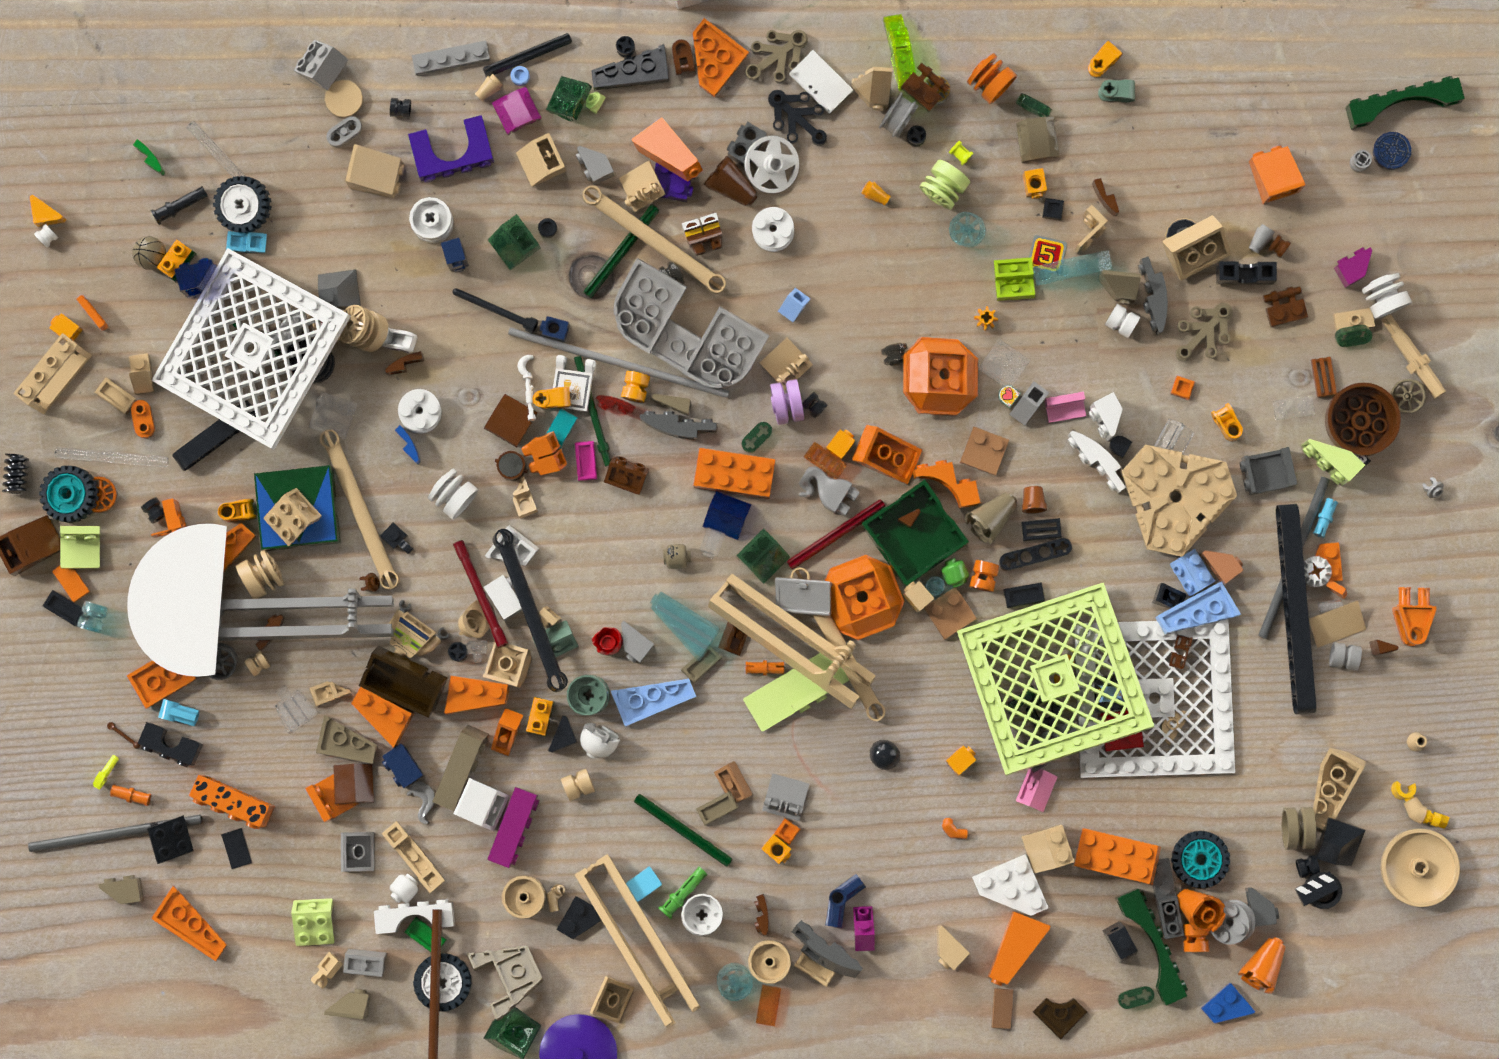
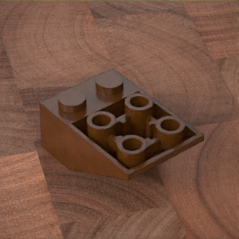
[0,515,60,576]

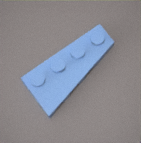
[1155,581,1241,634]
[611,679,696,727]

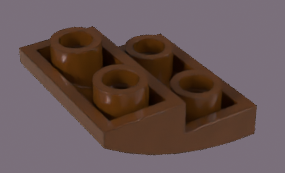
[484,394,538,448]

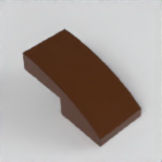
[1092,178,1119,216]
[385,351,424,376]

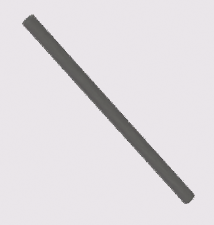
[1258,477,1330,639]
[28,814,203,852]

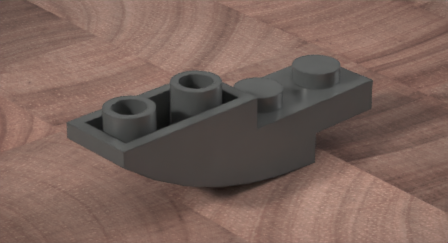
[1138,256,1168,335]
[640,411,717,440]
[1153,858,1184,939]
[791,920,863,978]

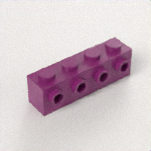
[487,787,540,868]

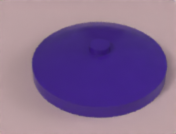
[539,1014,617,1059]

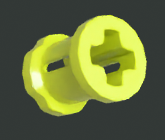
[949,140,974,166]

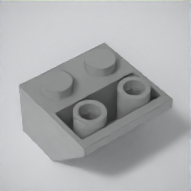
[294,39,349,91]

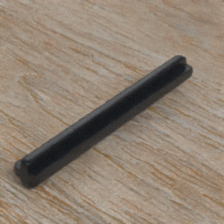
[483,33,572,77]

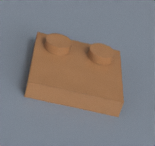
[960,426,1009,476]
[924,587,977,640]

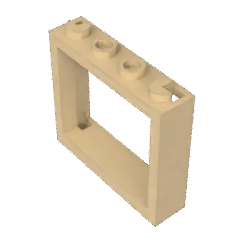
[13,333,92,414]

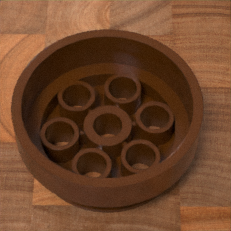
[1325,383,1401,457]

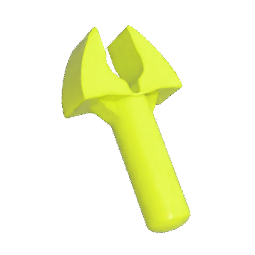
[93,755,119,790]

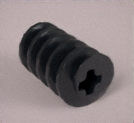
[2,453,29,494]

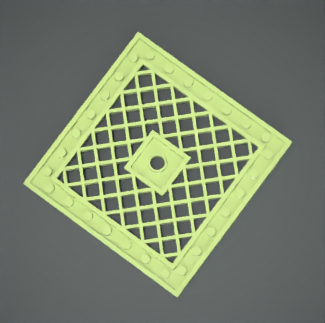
[957,582,1154,776]

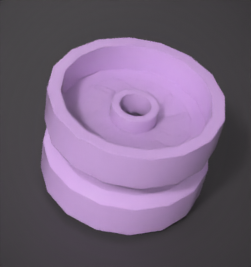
[770,379,804,425]

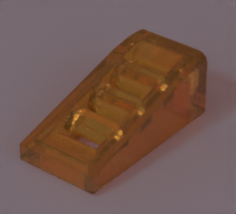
[803,442,847,479]

